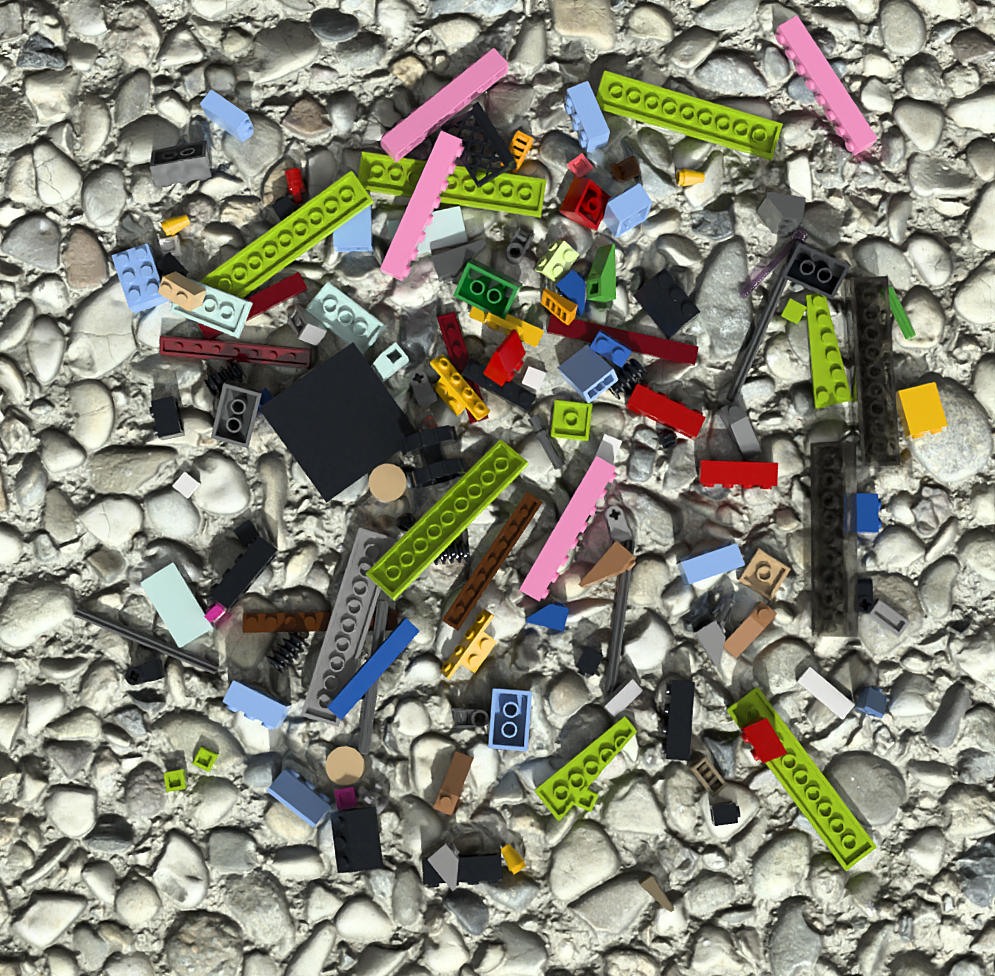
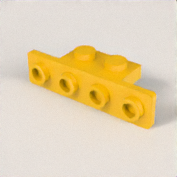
[469,306,544,348]
[430,354,490,420]
[440,609,497,679]

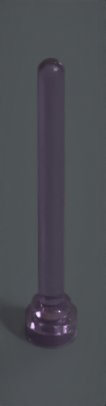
[740,228,808,299]

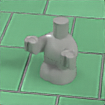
[357,781,390,816]

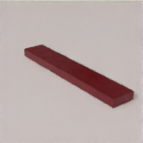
[198,272,308,339]
[437,311,489,424]

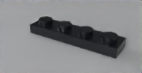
[461,358,537,413]

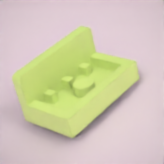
[535,240,579,284]

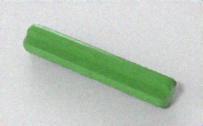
[882,286,916,339]

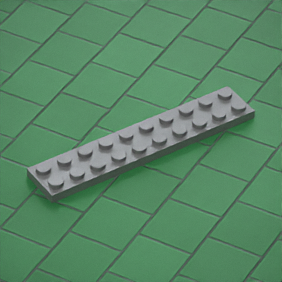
[300,528,396,727]

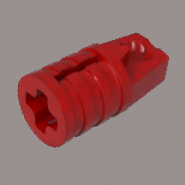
[284,168,306,205]

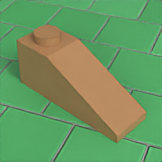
[578,541,637,588]
[723,601,777,658]
[433,751,474,815]

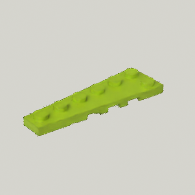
[805,293,852,410]
[534,716,637,821]

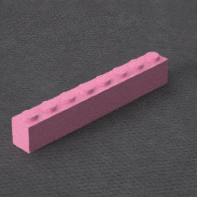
[775,16,878,156]
[380,48,509,163]
[380,131,464,281]
[519,456,617,601]

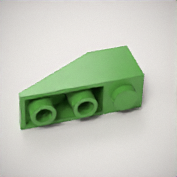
[587,244,616,303]

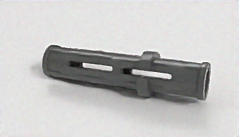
[528,414,565,470]

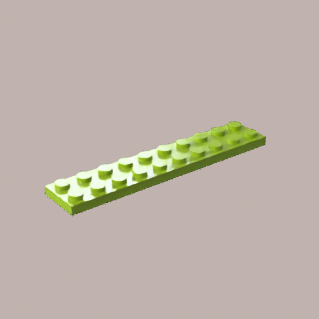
[596,70,783,160]
[357,152,547,218]
[199,170,374,298]
[365,439,529,600]
[725,687,877,871]

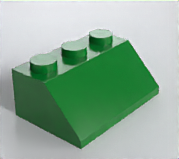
[453,259,523,320]

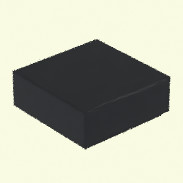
[233,520,261,546]

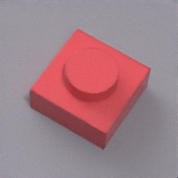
[567,153,593,178]

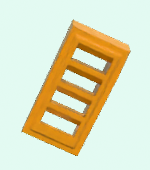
[500,131,534,175]
[541,288,578,325]

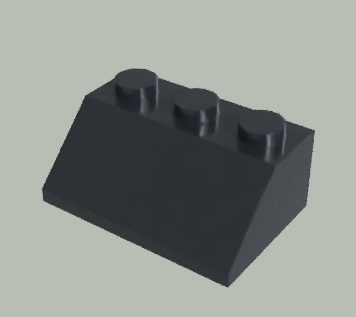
[781,238,851,300]
[633,268,701,340]
[330,806,384,873]

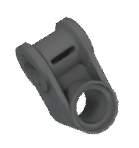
[506,226,535,265]
[410,369,438,408]
[452,708,490,728]

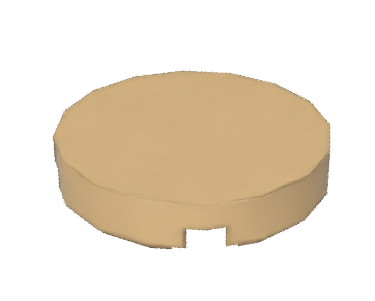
[368,463,407,502]
[325,746,365,786]

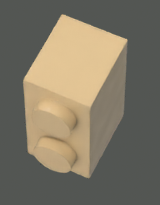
[158,272,207,311]

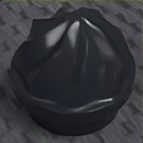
[658,429,677,449]
[397,513,416,532]

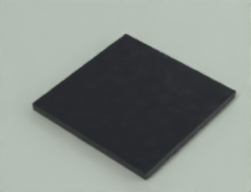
[258,342,417,503]

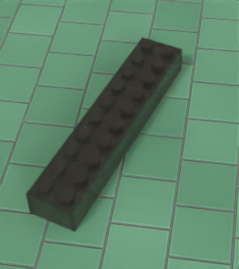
[844,276,900,470]
[810,440,858,637]

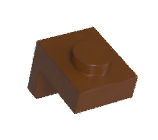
[610,155,642,183]

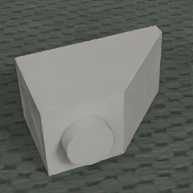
[287,305,327,346]
[693,621,726,666]
[427,841,459,891]

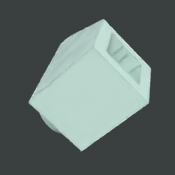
[371,342,409,383]

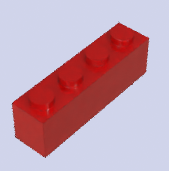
[626,383,706,440]
[698,459,778,489]

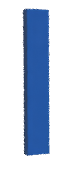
[326,617,420,720]

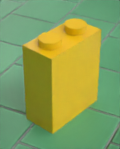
[893,382,948,439]

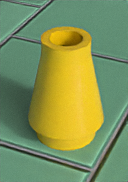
[676,167,705,187]
[160,214,190,236]
[500,843,527,874]

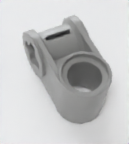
[604,506,631,544]

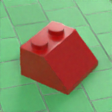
[559,177,611,231]
[483,329,526,386]
[740,716,787,763]

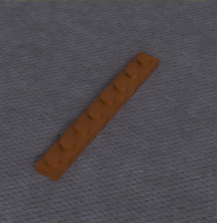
[442,492,543,631]
[243,611,398,633]

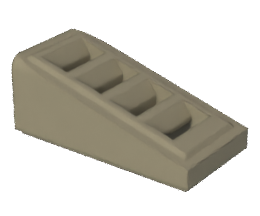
[686,753,728,797]
[638,873,674,912]

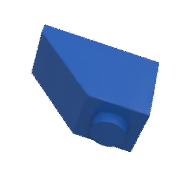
[555,270,586,316]
[526,601,569,631]

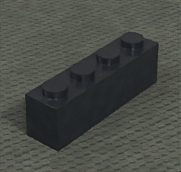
[209,536,278,613]
[661,679,695,761]
[422,852,503,888]

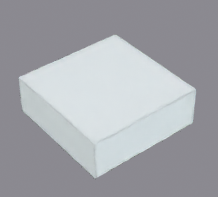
[159,235,182,257]
[522,366,546,391]
[173,472,200,499]

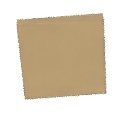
[737,548,791,601]

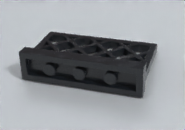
[441,102,518,188]

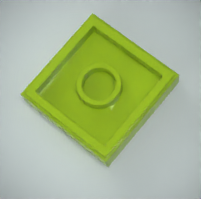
[550,399,592,442]

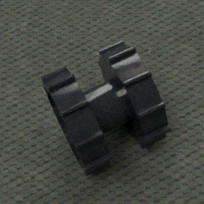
[399,425,468,489]

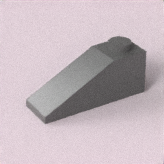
[431,238,486,283]
[718,399,762,461]

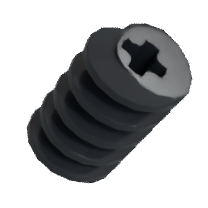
[608,358,647,400]
[203,359,247,397]
[433,539,470,565]
[266,632,309,674]

